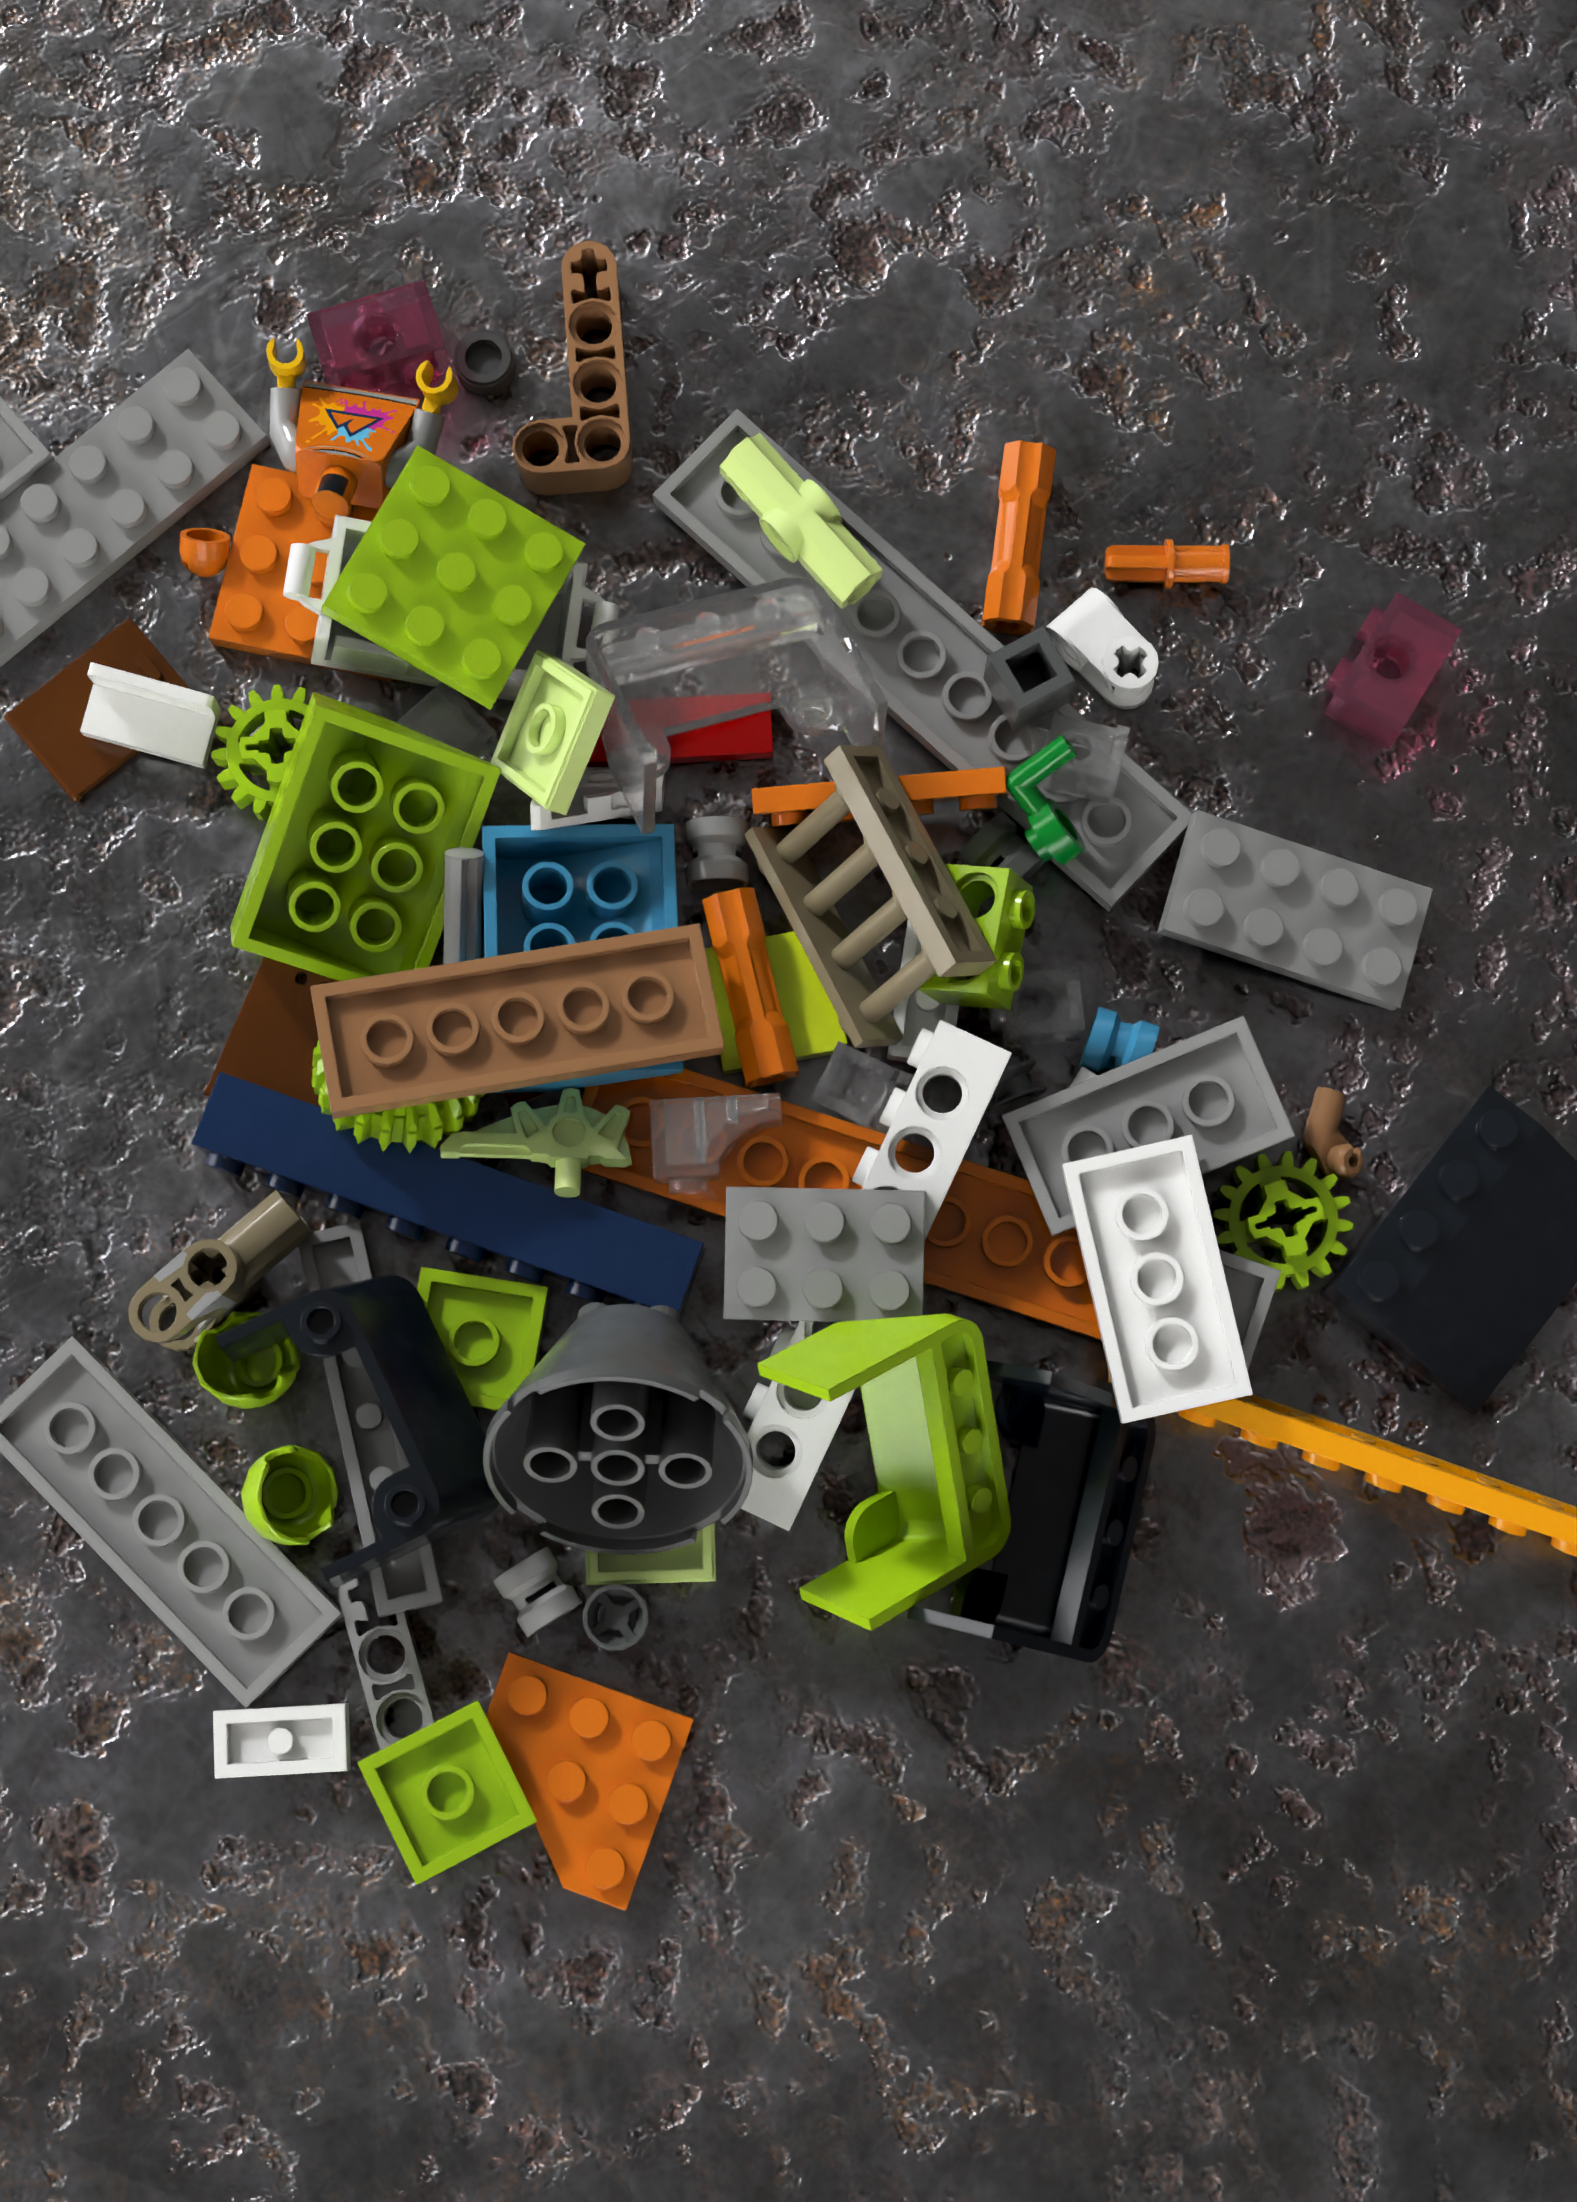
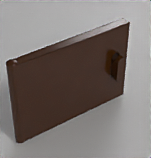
[4,617,190,802]
[203,956,338,1107]

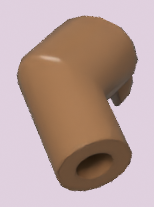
[1302,1087,1364,1181]

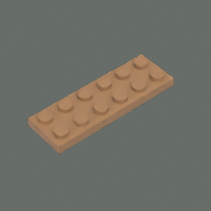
[310,923,724,1119]

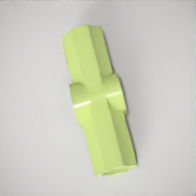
[719,433,883,609]

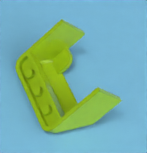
[757,1313,1011,1631]

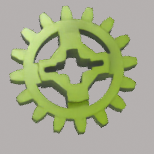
[211,684,310,821]
[1211,1151,1354,1293]

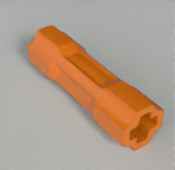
[981,440,1056,636]
[702,887,799,1087]

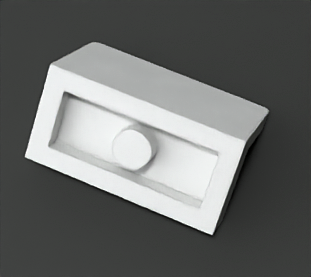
[80,662,221,769]

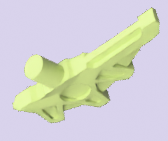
[440,1088,632,1198]

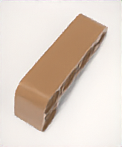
[512,240,633,495]

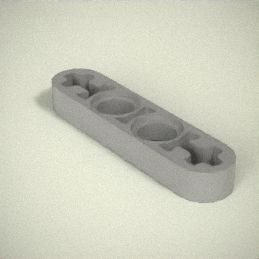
[338,1577,437,1750]

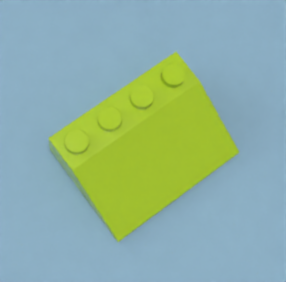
[230,692,502,981]

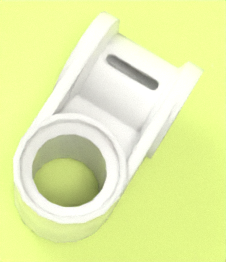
[1045,587,1159,710]

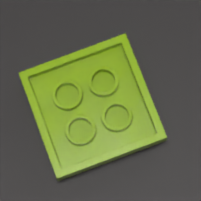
[321,445,586,710]

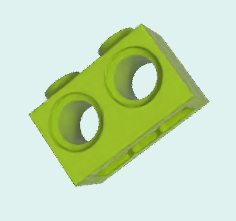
[918,864,1035,1010]

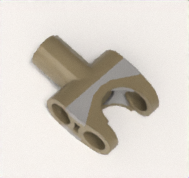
[128,1189,314,1352]

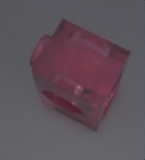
[306,279,451,393]
[1324,592,1462,751]

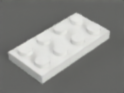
[1061,1135,1253,1424]

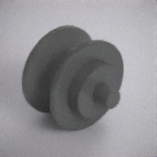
[987,1056,1047,1115]

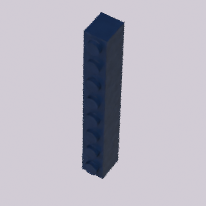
[191,1072,706,1317]

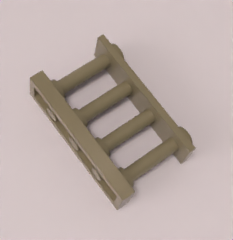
[744,745,997,1048]

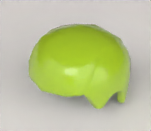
[192,1311,301,1409]
[240,1445,339,1545]

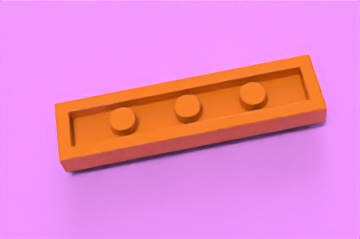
[751,766,1012,827]

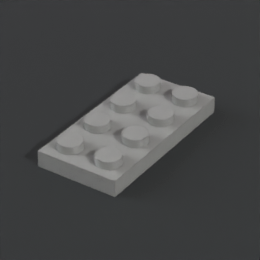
[1157,810,1433,1011]
[1002,1015,1295,1237]

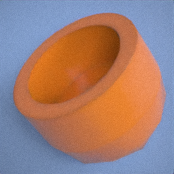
[179,528,230,578]

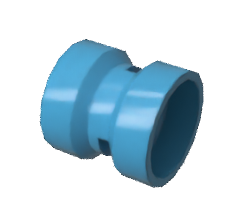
[1079,1006,1160,1072]

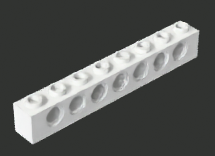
[741,1020,1012,1531]

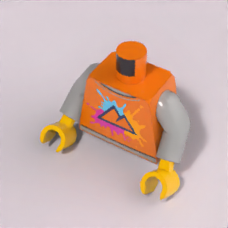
[266,338,459,519]

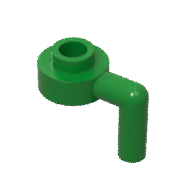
[1006,734,1086,865]

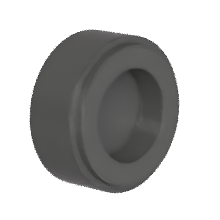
[453,329,516,395]

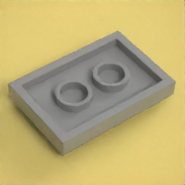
[723,1186,926,1322]

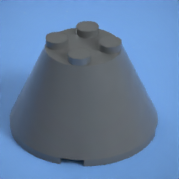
[483,1302,753,1554]

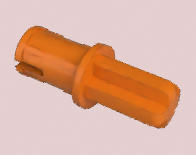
[1104,539,1230,589]

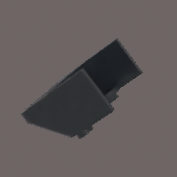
[215,1275,500,1588]
[907,1360,1156,1663]

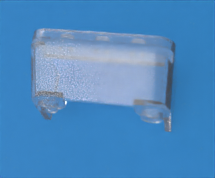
[586,577,888,835]

